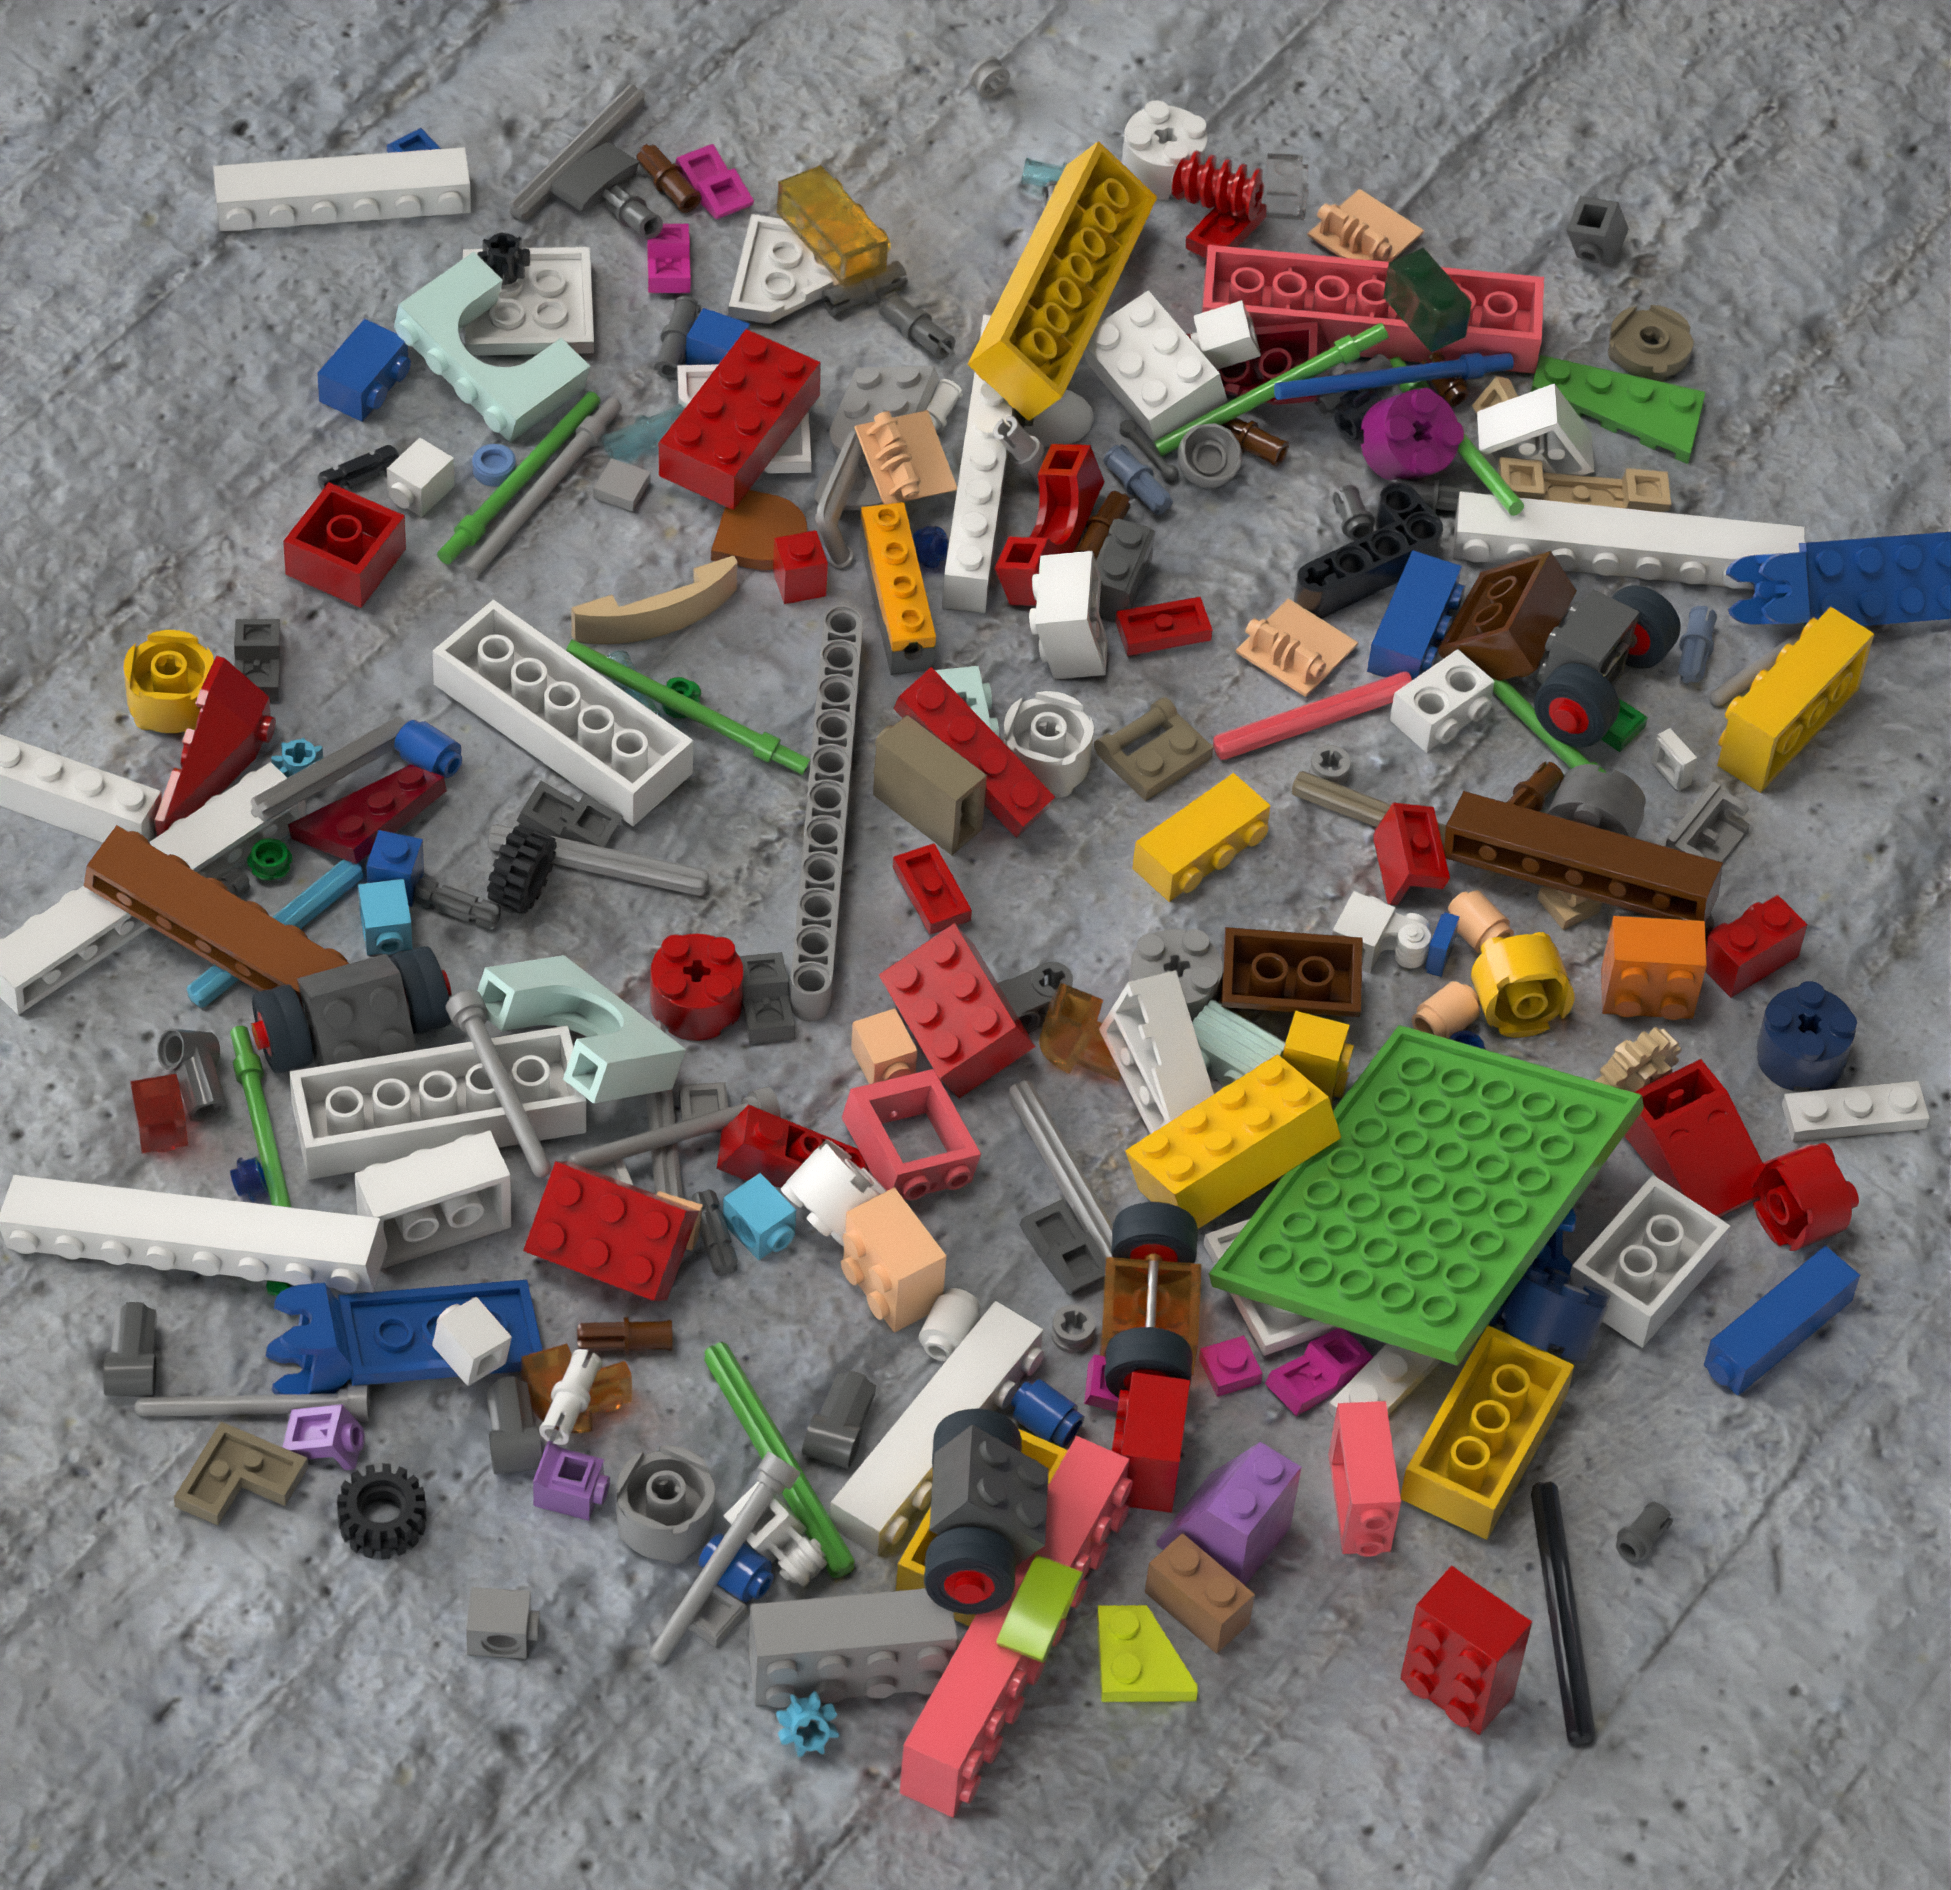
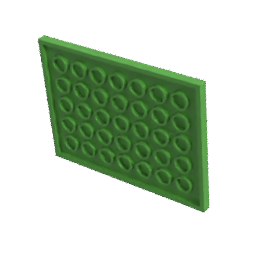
[1209,1025,1644,1366]

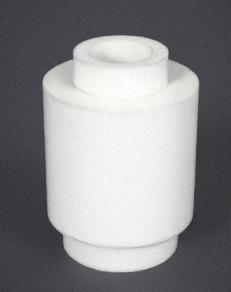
[919,1288,980,1361]

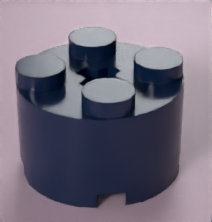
[1757,981,1857,1091]
[1498,1265,1610,1361]

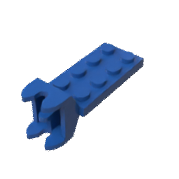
[1726,532,1951,627]
[266,1279,544,1395]

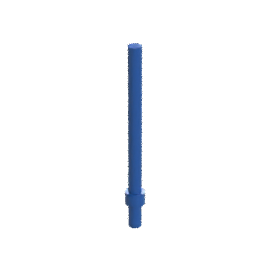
[1274,353,1514,400]

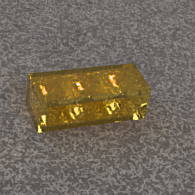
[777,165,890,288]

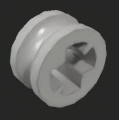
[968,56,1010,98]
[1309,745,1351,786]
[1051,1304,1095,1353]

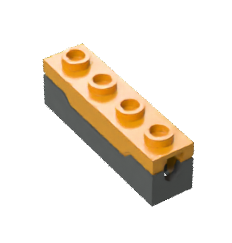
[859,502,936,675]

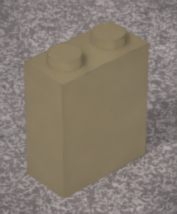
[873,715,987,856]

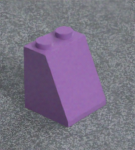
[1156,1442,1302,1586]

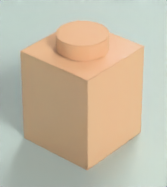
[851,1008,917,1084]

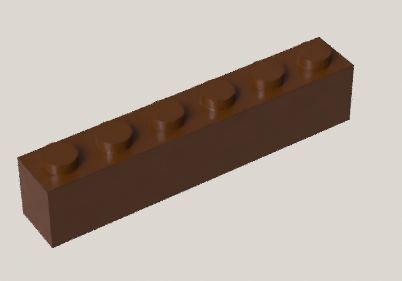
[1444,791,1723,924]

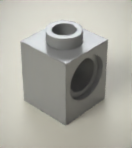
[466,1587,540,1659]

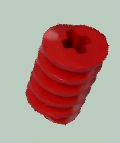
[1171,150,1264,221]

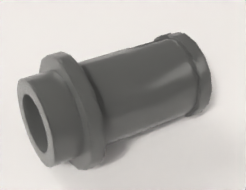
[1332,485,1375,540]
[1616,1502,1673,1562]

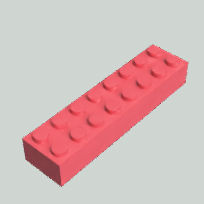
[1201,245,1544,374]
[899,1436,1133,1818]

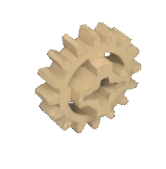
[1595,1027,1682,1092]

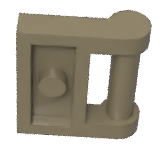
[1094,697,1214,801]

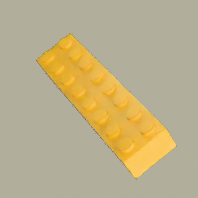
[967,141,1157,421]

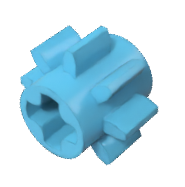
[271,738,323,778]
[776,1691,839,1757]

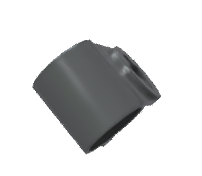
[998,962,1073,1035]

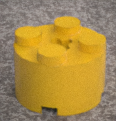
[123,630,214,733]
[1471,932,1575,1038]

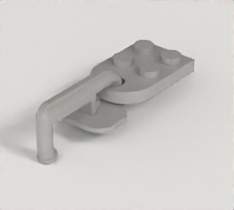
[814,366,939,569]

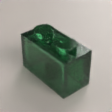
[1383,247,1472,353]

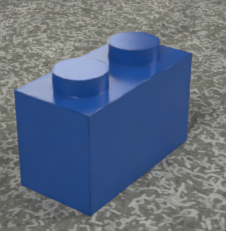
[317,318,411,422]

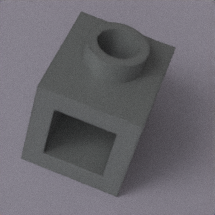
[1566,196,1629,264]

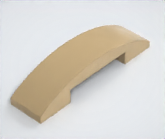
[1498,457,1671,512]
[571,556,738,644]

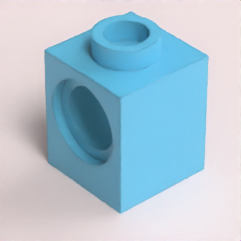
[358,879,413,955]
[723,1173,796,1260]

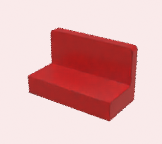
[1373,802,1450,906]

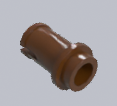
[1421,352,1469,407]

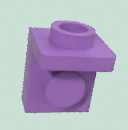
[282,1404,364,1470]

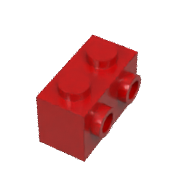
[1705,894,1808,998]

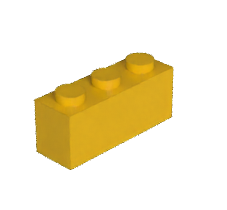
[1132,773,1271,902]

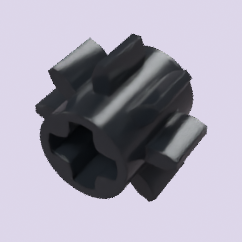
[477,233,530,285]
[1334,390,1382,440]

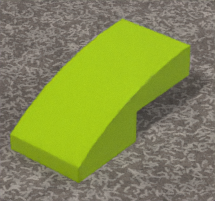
[996,1554,1083,1663]

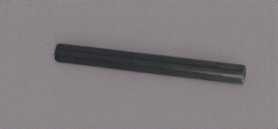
[1530,1481,1595,1745]

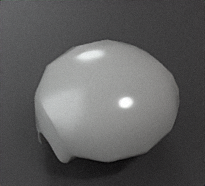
[1178,423,1242,488]

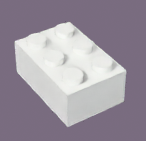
[1084,290,1227,442]
[355,1131,511,1269]
[1569,1175,1730,1348]

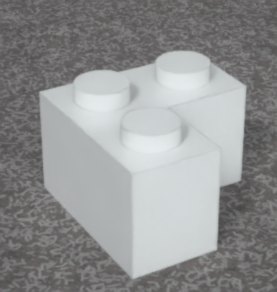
[1477,383,1594,476]
[1029,551,1108,680]

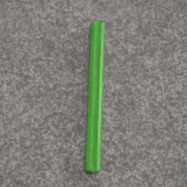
[704,1342,855,1578]

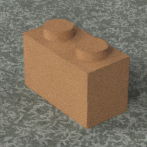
[1145,1533,1255,1654]

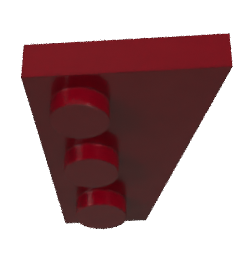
[287,764,447,864]

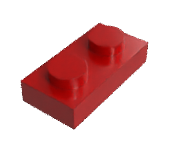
[1186,203,1267,258]
[1115,597,1213,656]
[892,843,972,935]

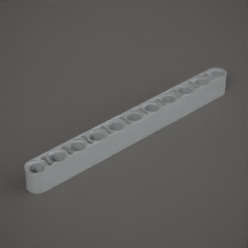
[790,605,863,1022]

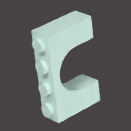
[394,252,590,443]
[477,955,686,1104]

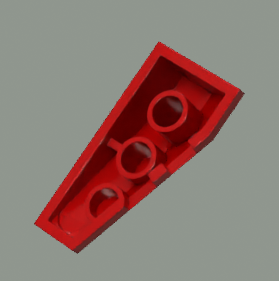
[155,656,276,837]

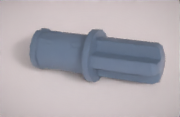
[1103,444,1173,515]
[1678,605,1717,684]

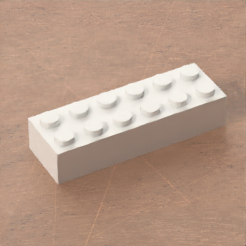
[432,600,694,826]
[290,1025,586,1180]

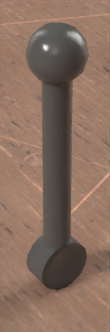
[1120,420,1179,482]

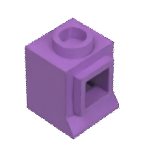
[533,1441,611,1521]

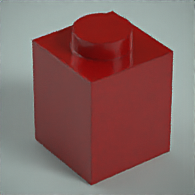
[773,530,828,604]

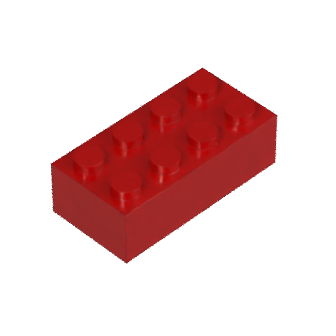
[658,329,821,510]

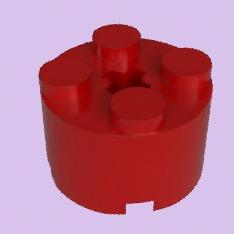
[650,934,743,1041]
[1750,1142,1859,1251]

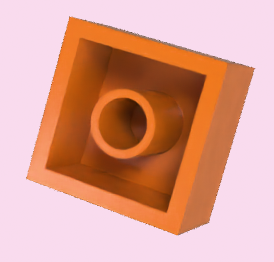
[1601,916,1707,1020]

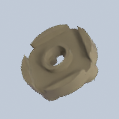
[1608,305,1694,382]

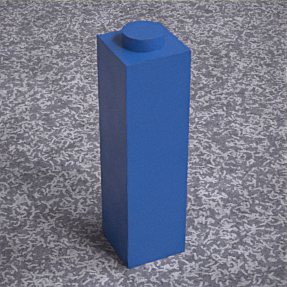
[1703,1245,1860,1396]

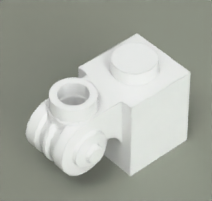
[1332,891,1431,973]
[723,1481,828,1587]

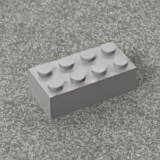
[749,1589,957,1708]

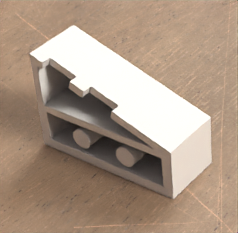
[1099,970,1214,1134]

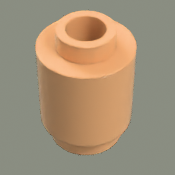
[1448,890,1514,953]
[1412,981,1480,1039]

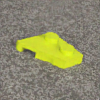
[1097,1605,1198,1702]

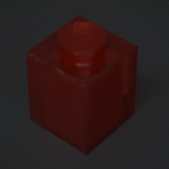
[130,1073,188,1153]

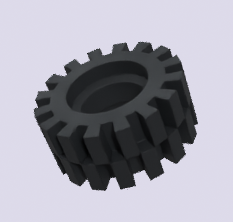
[487,824,557,914]
[337,1463,427,1560]

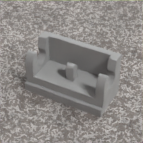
[1665,781,1750,863]

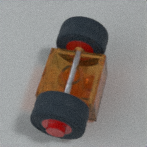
[1099,1202,1202,1398]

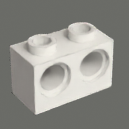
[1390,649,1495,753]

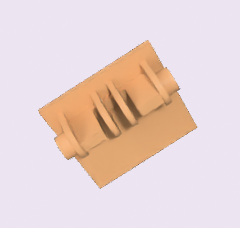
[1307,189,1424,262]
[854,410,957,504]
[1236,598,1358,697]

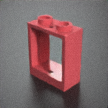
[841,1069,981,1200]
[1328,1401,1401,1557]

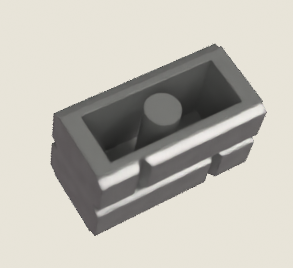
[1096,518,1155,623]

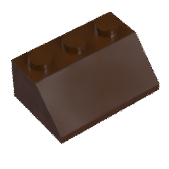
[1438,551,1577,681]
[1219,927,1363,1017]

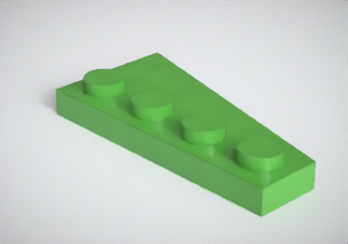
[1531,355,1706,464]

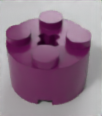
[1361,388,1464,481]

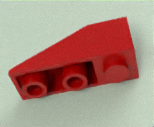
[716,1105,869,1188]

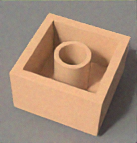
[841,1187,947,1333]

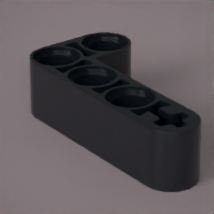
[1293,483,1443,619]

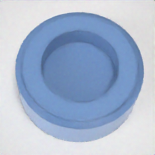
[472,444,516,487]

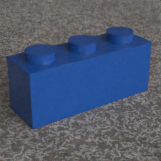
[1367,550,1465,680]

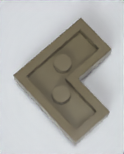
[174,1422,308,1525]

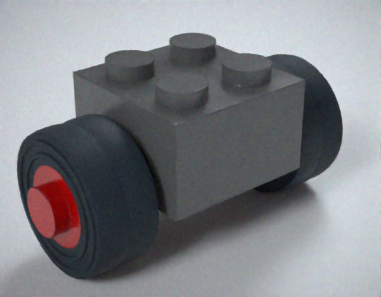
[1534,585,1681,747]
[251,946,452,1073]
[924,1409,1049,1614]

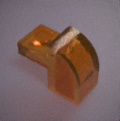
[1039,983,1122,1081]
[521,1343,632,1433]

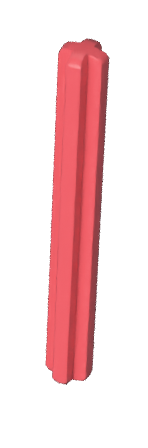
[1213,671,1413,760]

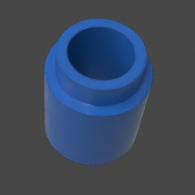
[394,720,462,778]
[1010,1379,1085,1448]
[698,1533,774,1603]

